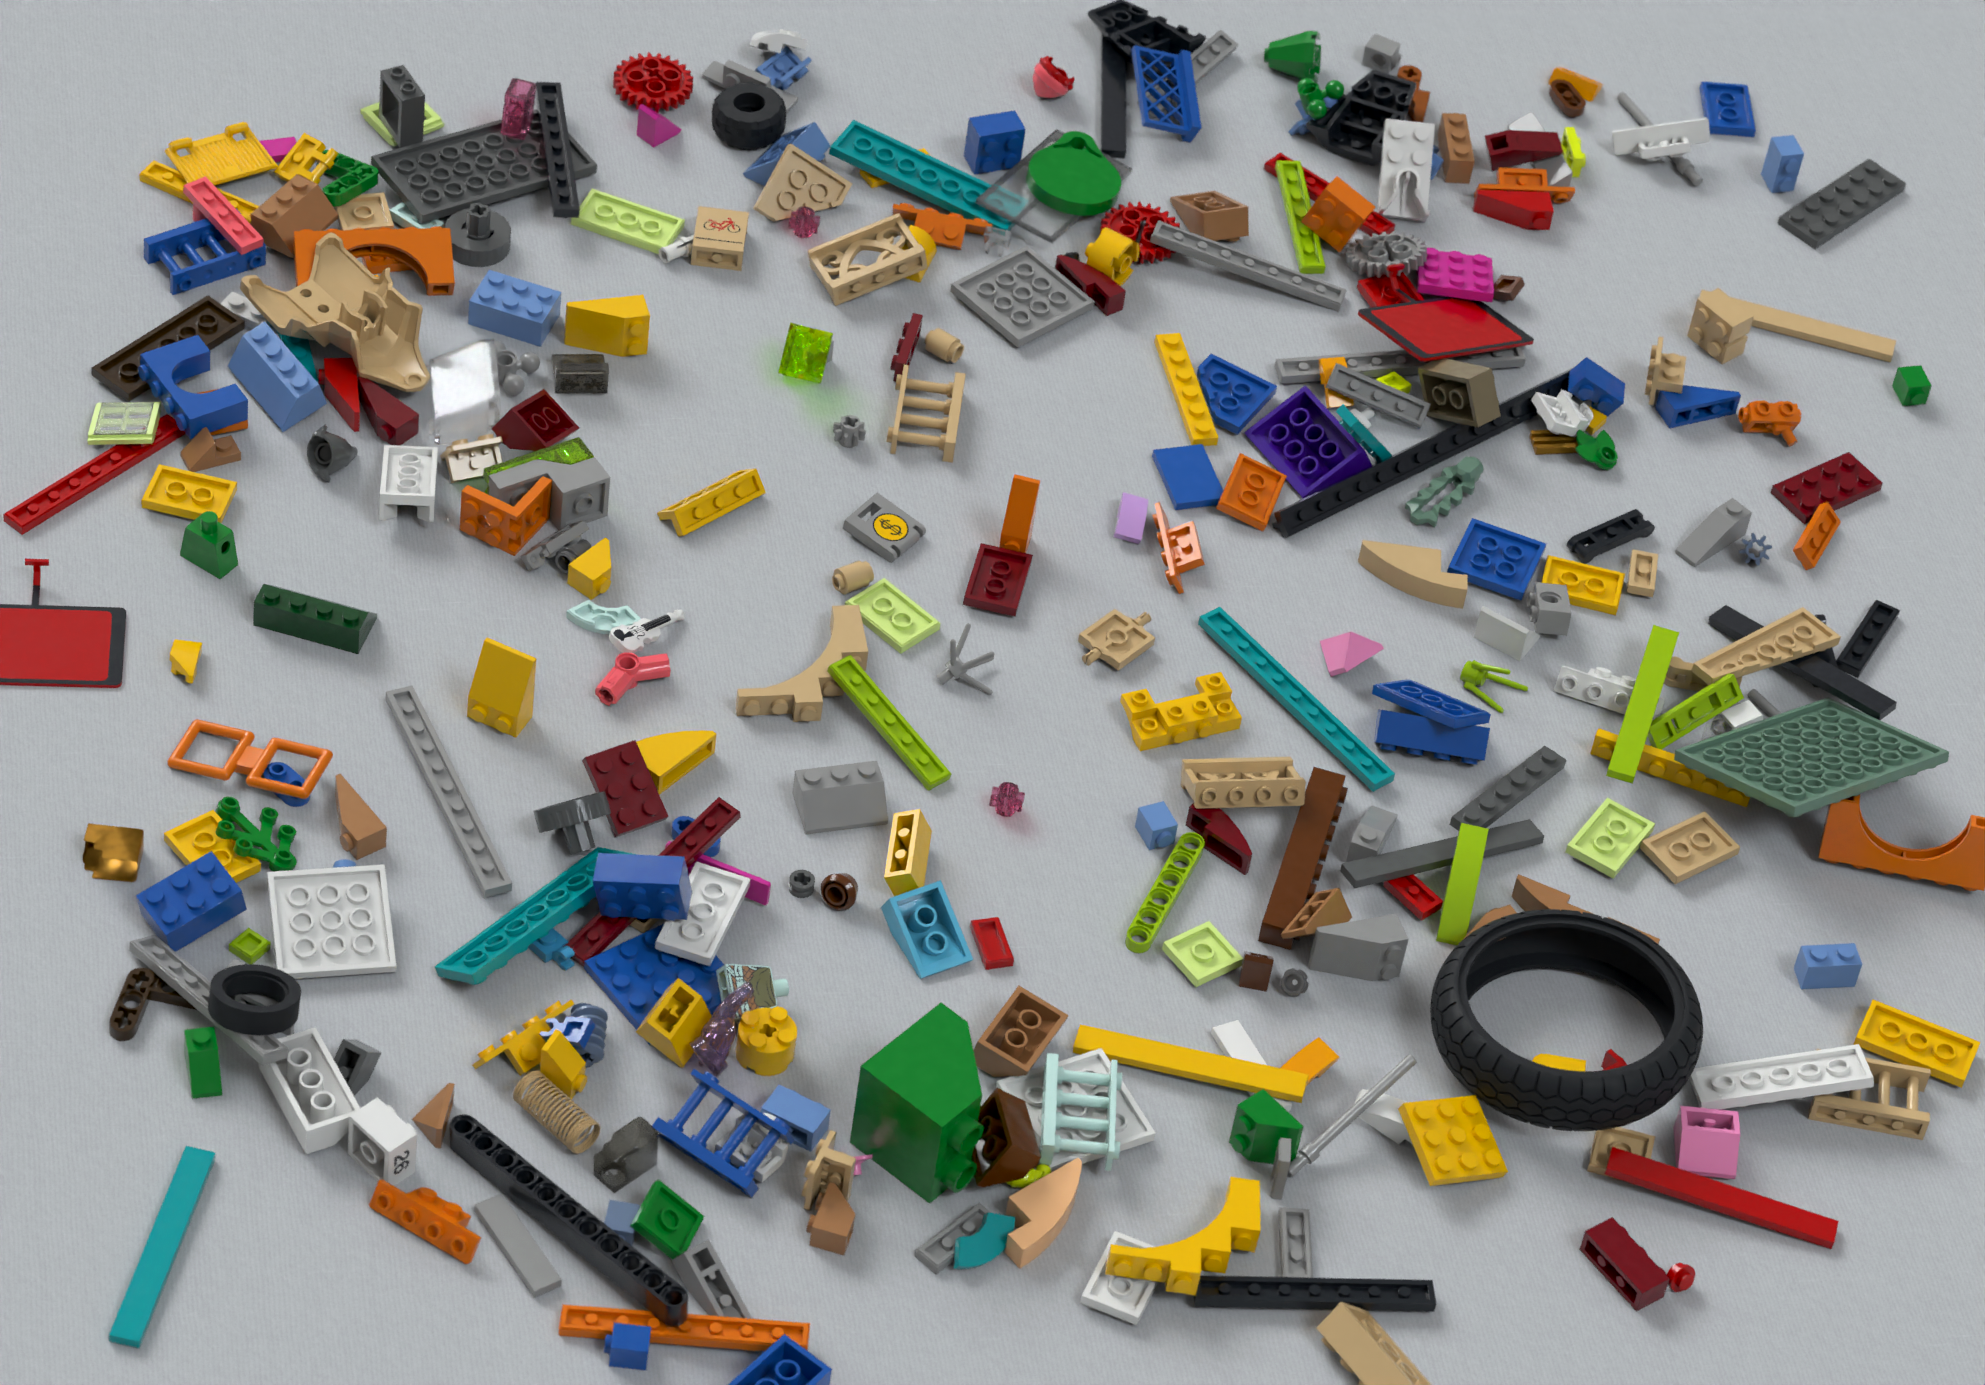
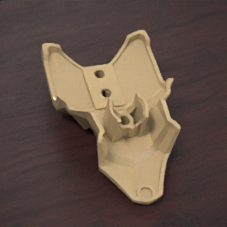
[240,232,431,392]

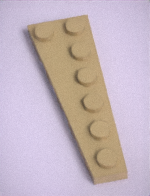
[1691,607,1841,685]

